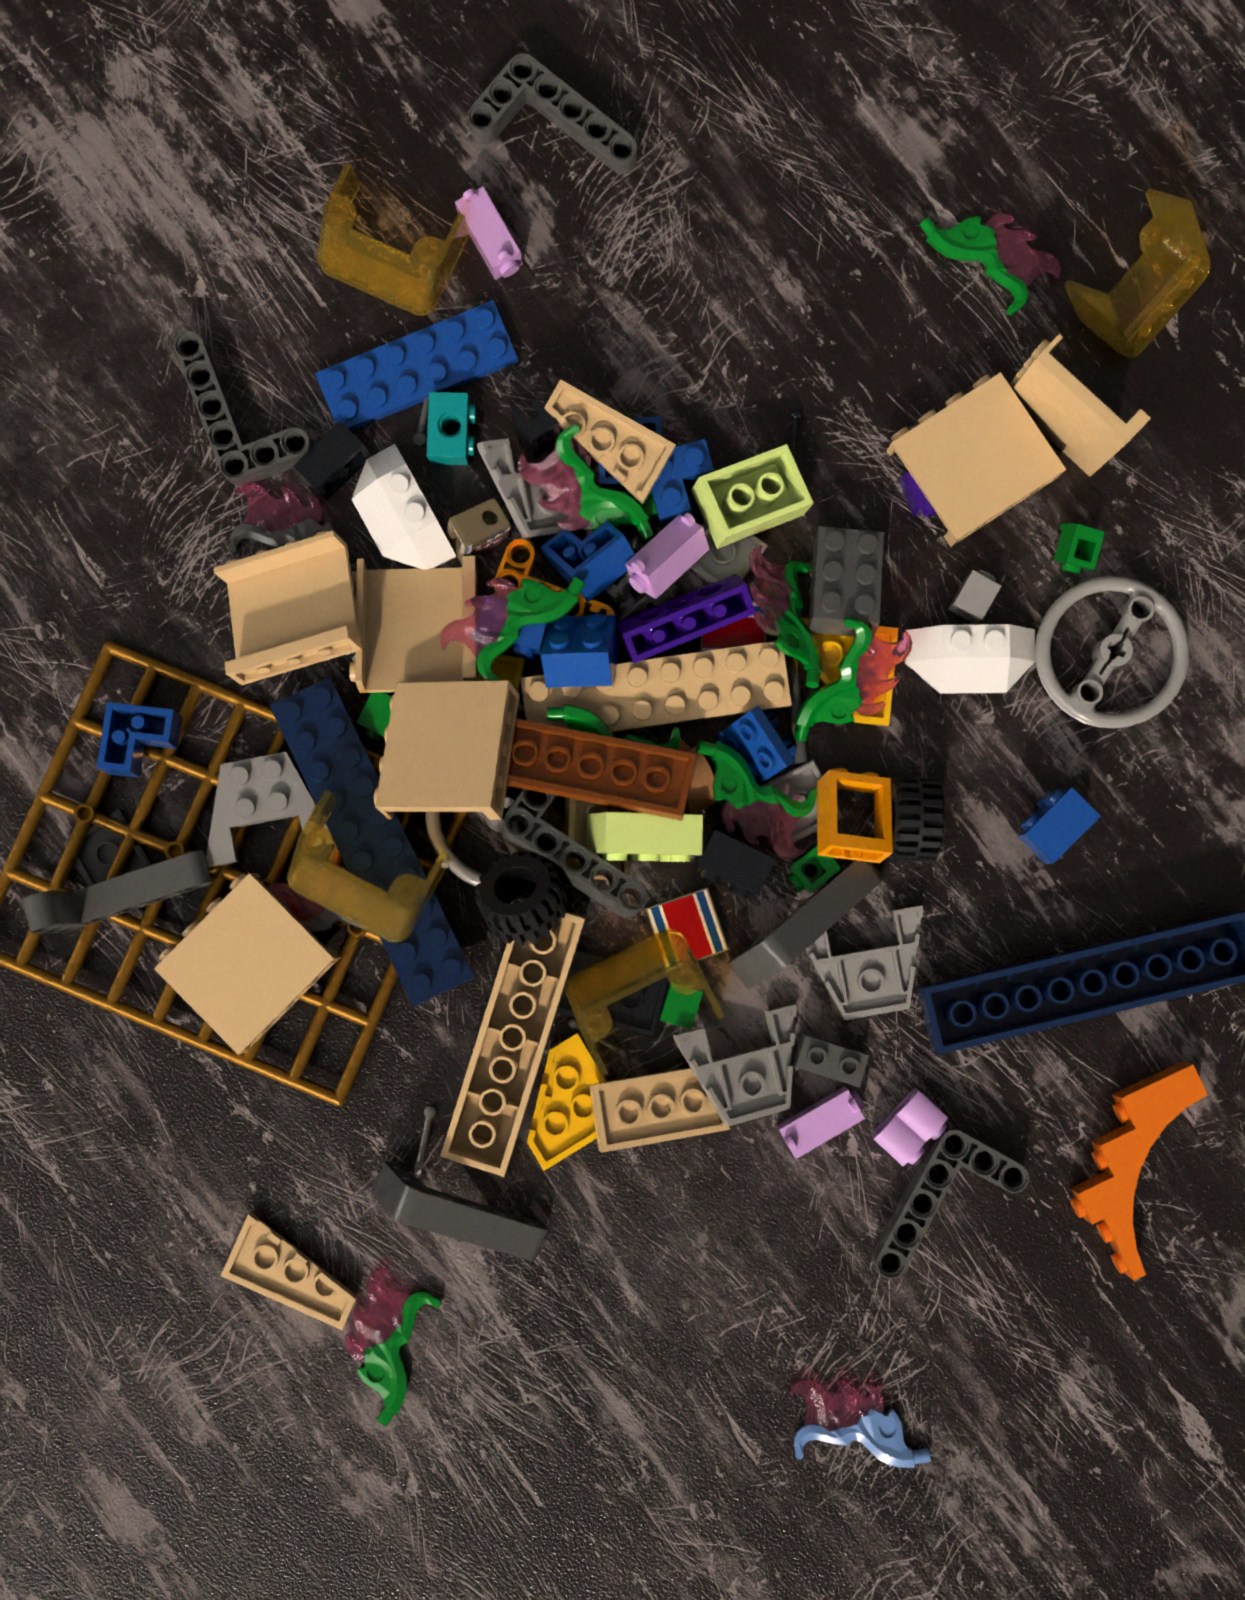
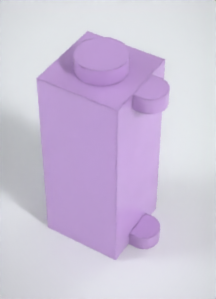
[455,186,523,280]
[625,513,710,599]
[776,1086,865,1159]

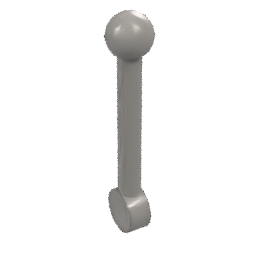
[414,1106,437,1175]

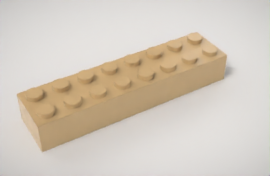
[520,641,792,733]
[440,898,586,1177]

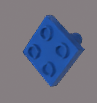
[715,706,797,785]

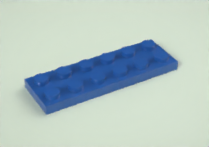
[315,300,518,431]

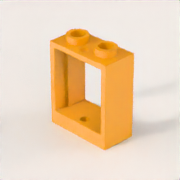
[817,768,893,863]

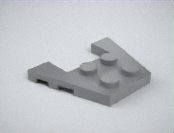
[477,438,591,539]
[206,752,335,868]
[806,905,923,1020]
[673,1004,797,1126]

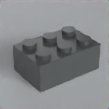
[808,526,884,638]

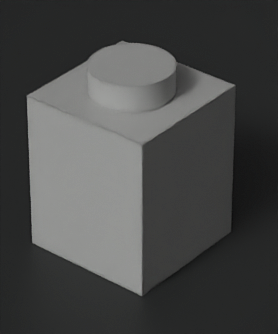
[948,570,1001,625]

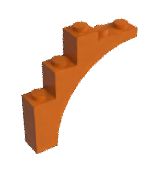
[1070,1061,1208,1281]

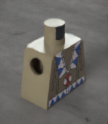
[446,499,515,564]

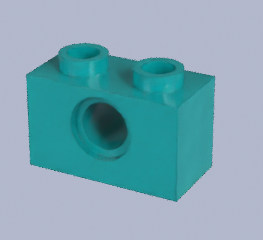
[427,392,476,466]

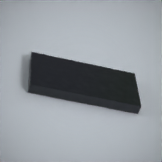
[557,949,671,1038]

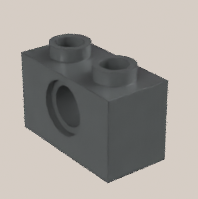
[792,1032,869,1088]

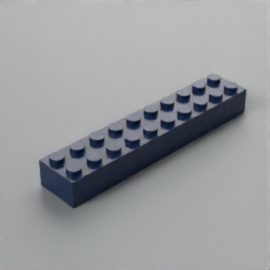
[269,677,476,1007]
[916,911,1245,1054]

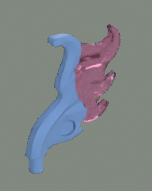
[789,1379,931,1468]

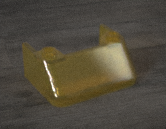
[317,163,469,316]
[1064,188,1211,358]
[287,789,451,943]
[565,928,724,1077]

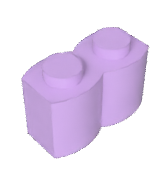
[871,1087,948,1166]

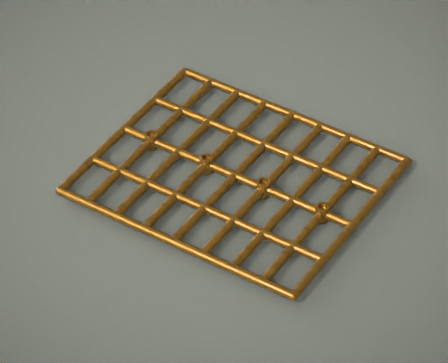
[0,641,468,1106]

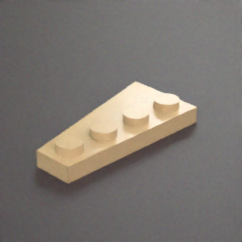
[544,379,676,504]
[221,1212,358,1330]

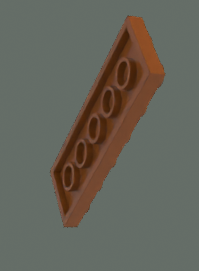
[507,718,697,821]

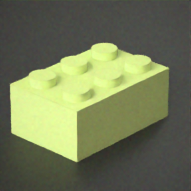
[691,444,813,549]
[586,812,703,862]

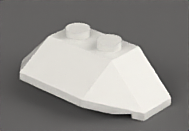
[352,444,457,569]
[904,624,1035,694]

